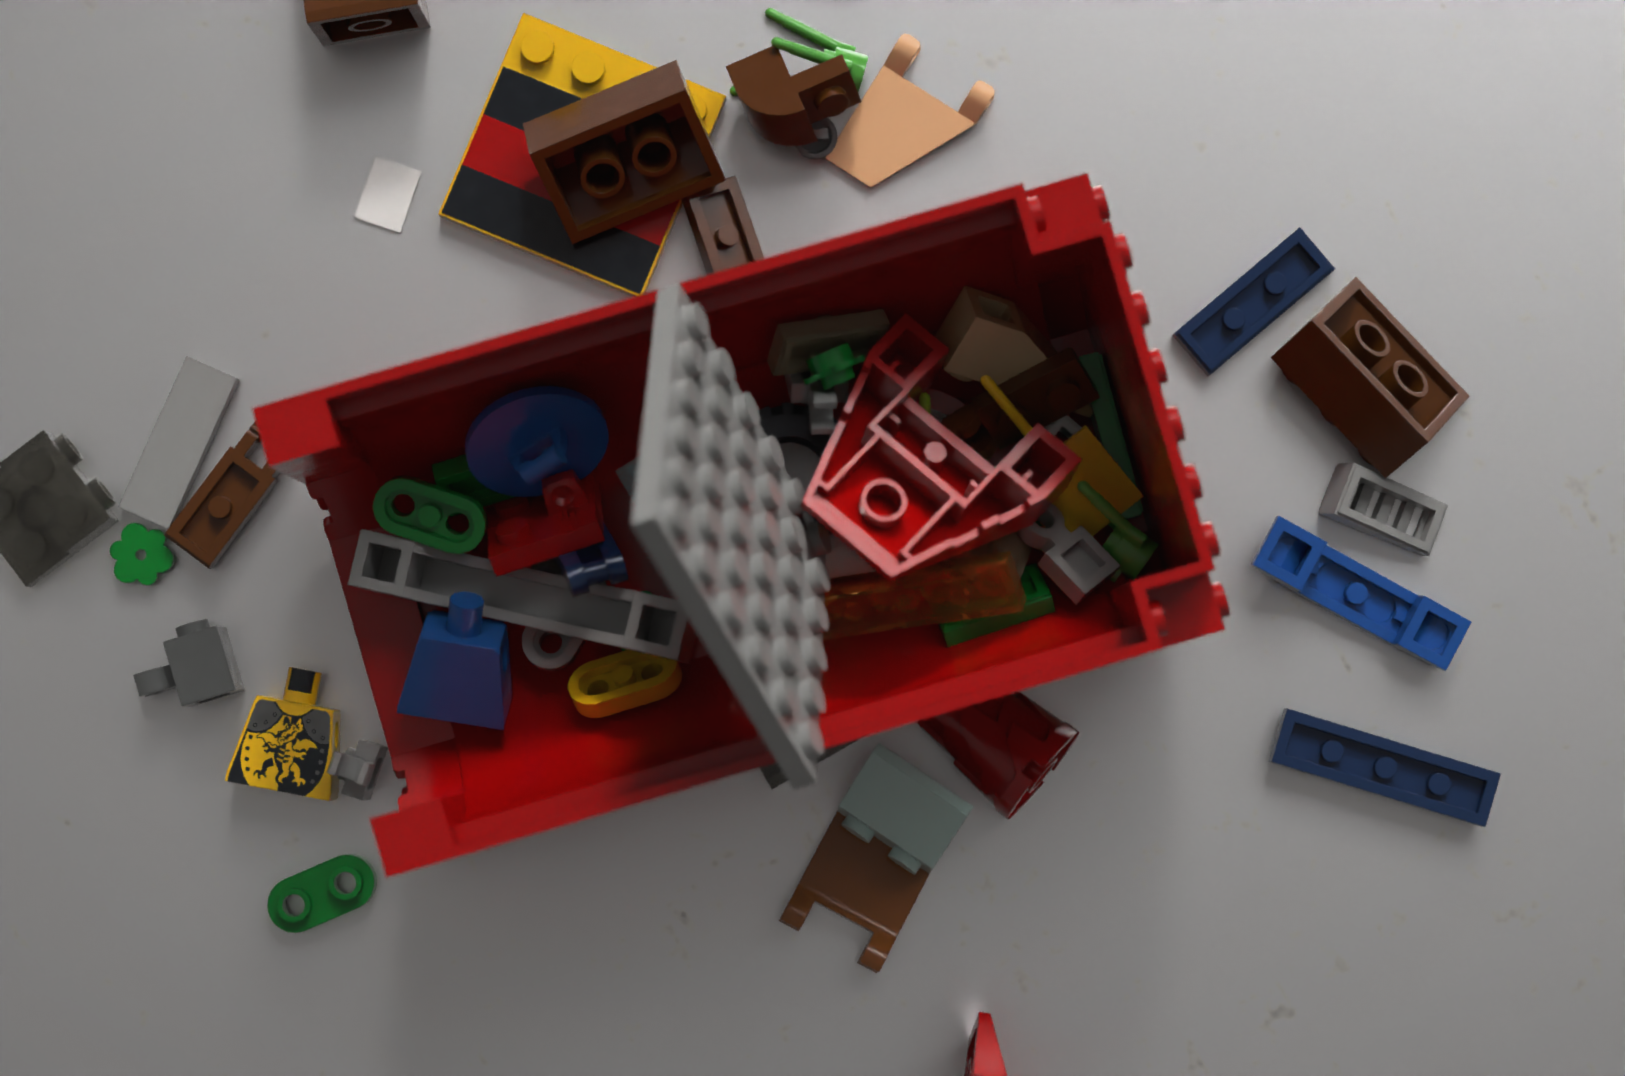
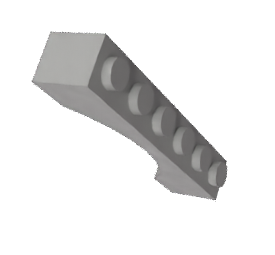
[348,529,697,664]

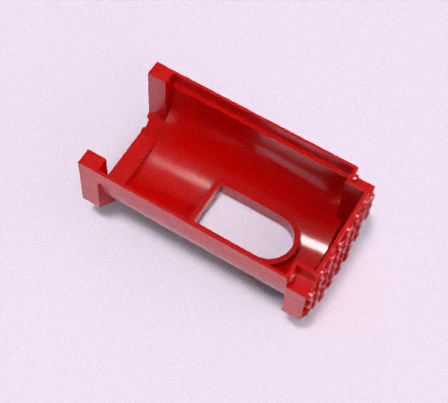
[252,173,1230,878]

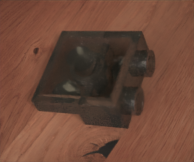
[0,430,119,587]

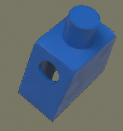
[397,591,513,730]

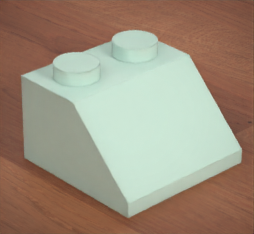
[838,743,974,874]

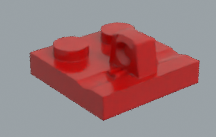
[487,469,605,577]

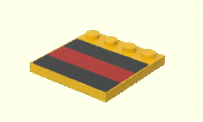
[438,13,727,297]

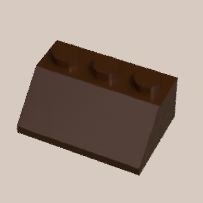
[523,60,726,244]
[1270,277,1470,479]

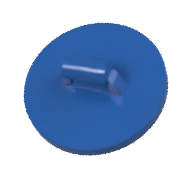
[465,386,609,497]

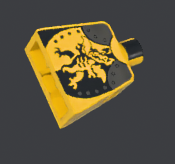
[225,667,341,801]

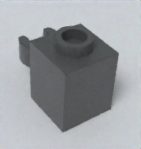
[133,619,245,707]

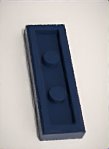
[1172,227,1335,377]

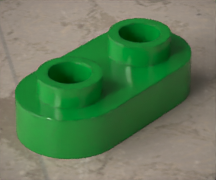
[373,475,487,554]
[267,854,377,933]

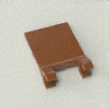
[779,789,929,973]

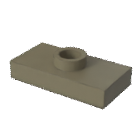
[767,309,890,376]

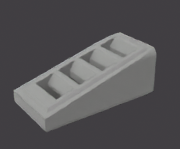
[1319,462,1448,556]

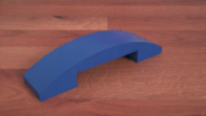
[1251,516,1472,671]

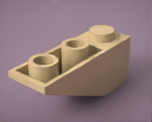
[935,285,1093,418]

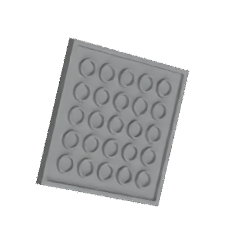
[631,283,832,790]

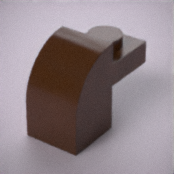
[726,46,862,146]

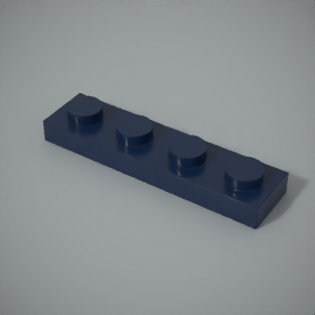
[1268,708,1501,827]

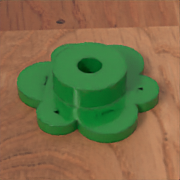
[110,523,174,586]

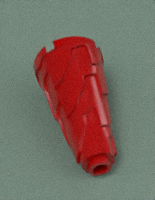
[917,692,1080,819]

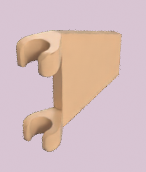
[825,33,995,188]

